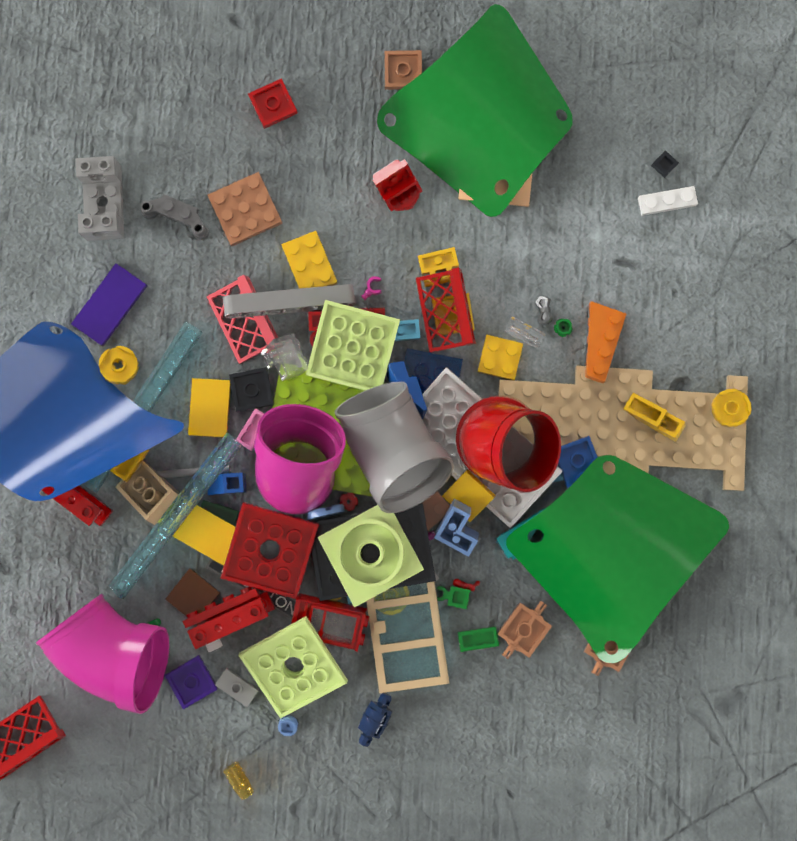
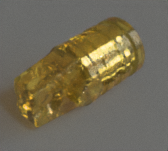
[223,761,254,800]

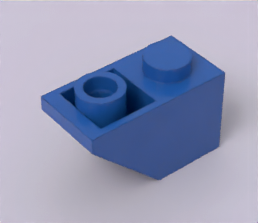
[207,472,247,495]

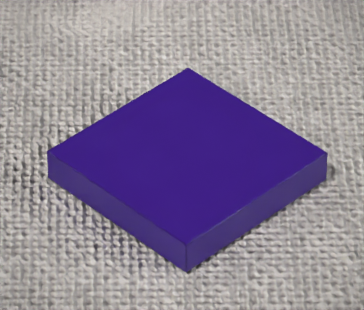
[164,655,218,710]

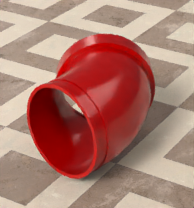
[456,396,561,492]

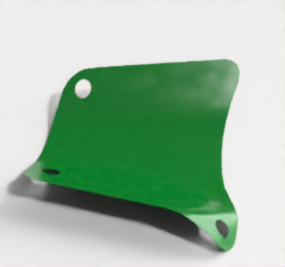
[377,4,573,217]

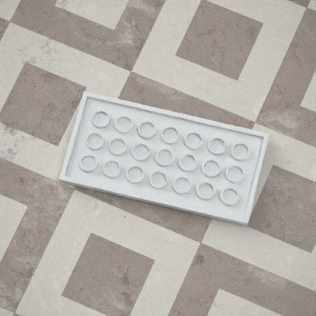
[422,367,563,528]

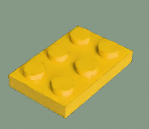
[281,231,338,289]

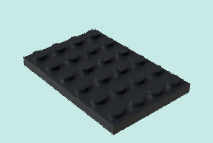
[312,503,436,601]

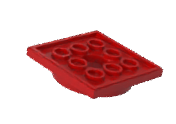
[220,502,319,599]

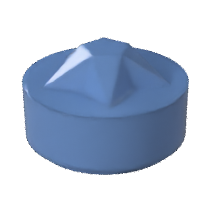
[278,715,298,736]

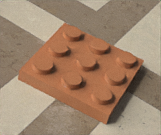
[208,172,282,247]

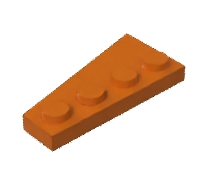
[585,301,626,383]

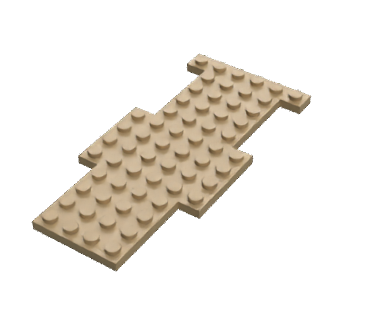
[498,366,748,491]

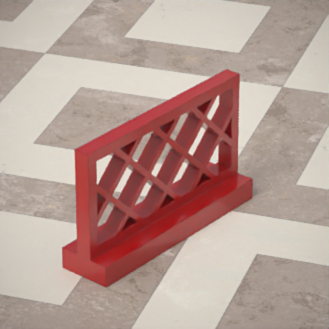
[416,267,476,353]
[0,696,66,781]

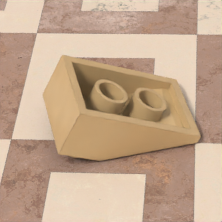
[116,460,185,528]

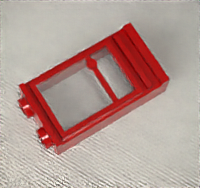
[291,593,370,652]

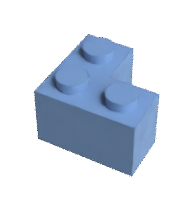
[434,499,479,557]

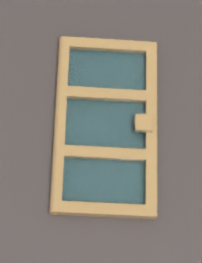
[366,582,449,693]

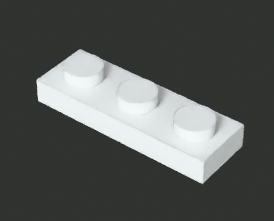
[638,186,698,216]

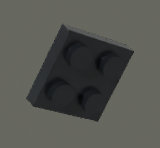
[229,367,274,412]

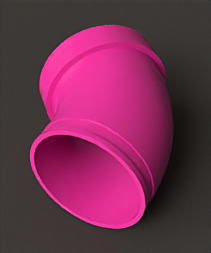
[254,404,346,515]
[36,593,169,714]

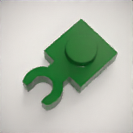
[437,586,471,609]

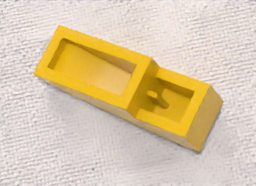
[623,393,686,442]

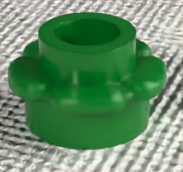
[554,318,573,337]

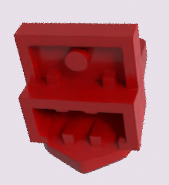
[372,159,423,212]

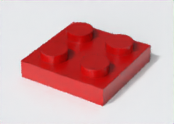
[248,78,298,129]

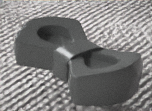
[535,296,553,324]

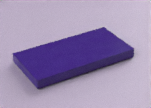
[71,263,147,346]

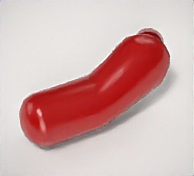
[453,578,480,591]

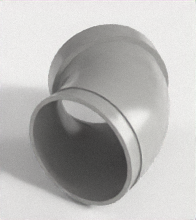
[335,382,454,513]

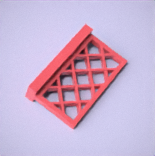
[207,275,281,364]

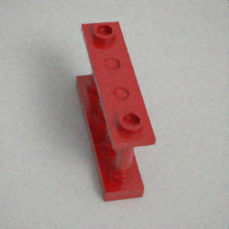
[41,485,113,526]
[187,591,276,649]

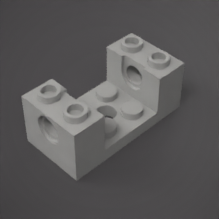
[76,156,124,241]

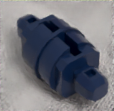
[358,692,392,747]

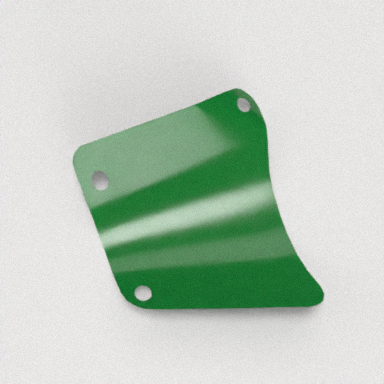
[506,455,729,663]

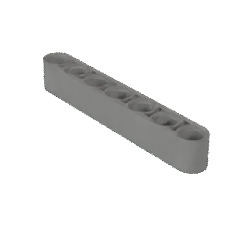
[223,284,356,319]

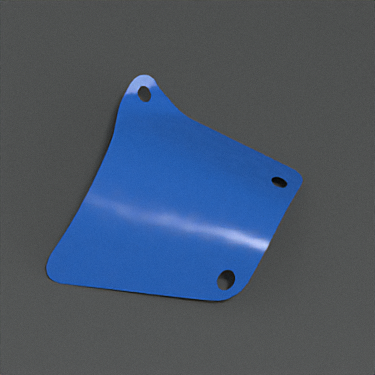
[0,322,184,501]

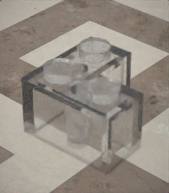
[261,333,309,381]

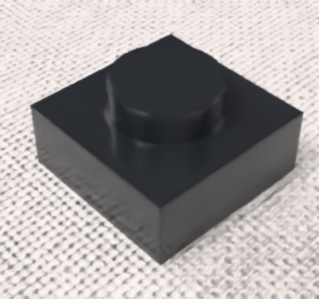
[651,150,679,178]

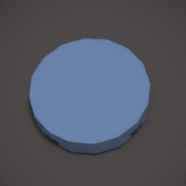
[306,504,345,520]

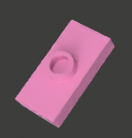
[235,408,265,451]

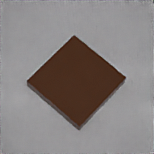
[165,568,220,617]

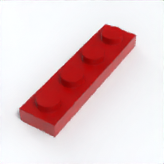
[182,586,260,628]

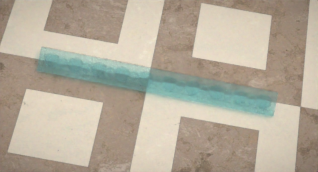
[83,321,203,493]
[109,433,242,599]

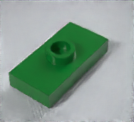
[457,626,499,652]

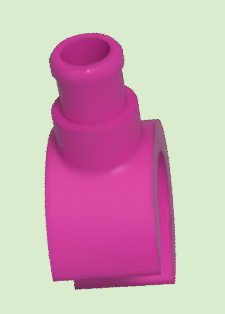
[361,276,382,300]

